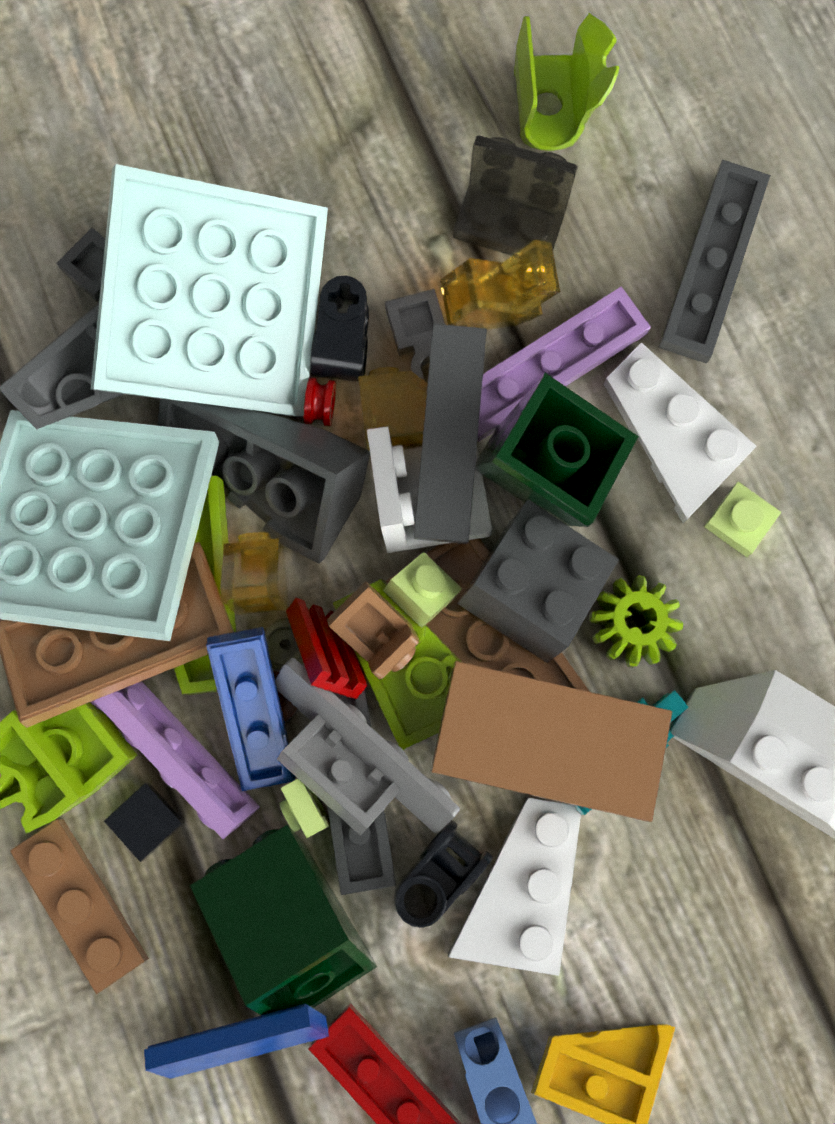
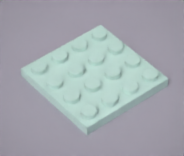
[91,164,328,417]
[0,410,219,641]

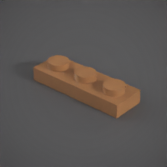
[10,819,149,995]

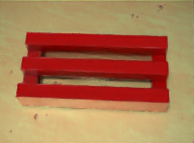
[286,598,368,699]

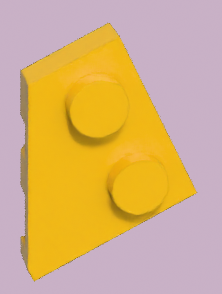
[531,1024,675,1124]

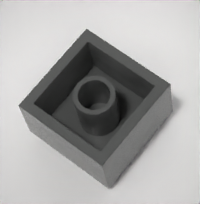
[457,499,619,663]

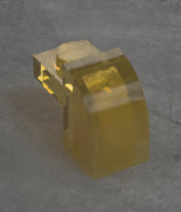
[440,240,561,330]

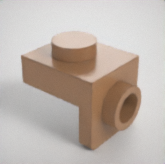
[327,581,419,679]

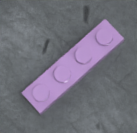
[477,286,651,442]
[90,681,260,839]

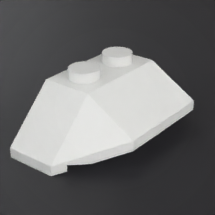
[670,670,835,839]

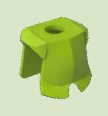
[514,13,620,151]

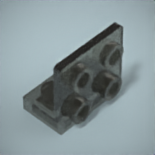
[453,135,578,267]

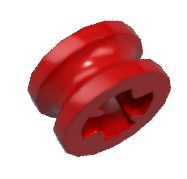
[304,377,336,427]

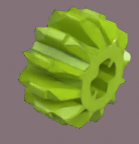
[589,575,683,668]

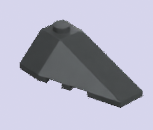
[0,302,124,430]
[157,399,370,564]

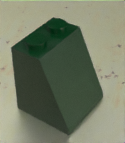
[475,373,639,527]
[190,824,377,1015]

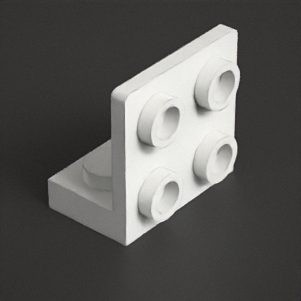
[367,426,492,553]

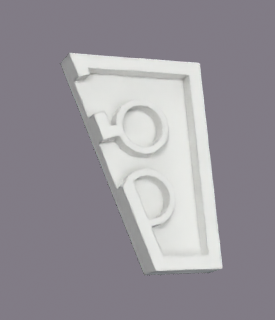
[604,343,757,523]
[448,797,581,976]

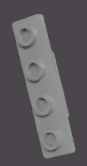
[275,658,460,836]

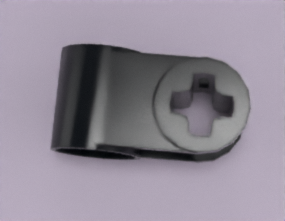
[310,275,369,382]
[394,820,493,928]

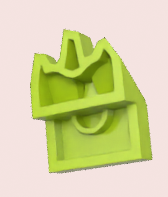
[0,702,138,833]

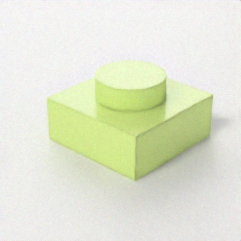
[704,482,781,557]
[383,551,462,628]
[279,779,330,838]

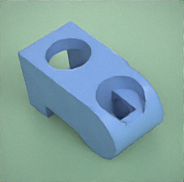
[454,1017,537,1124]

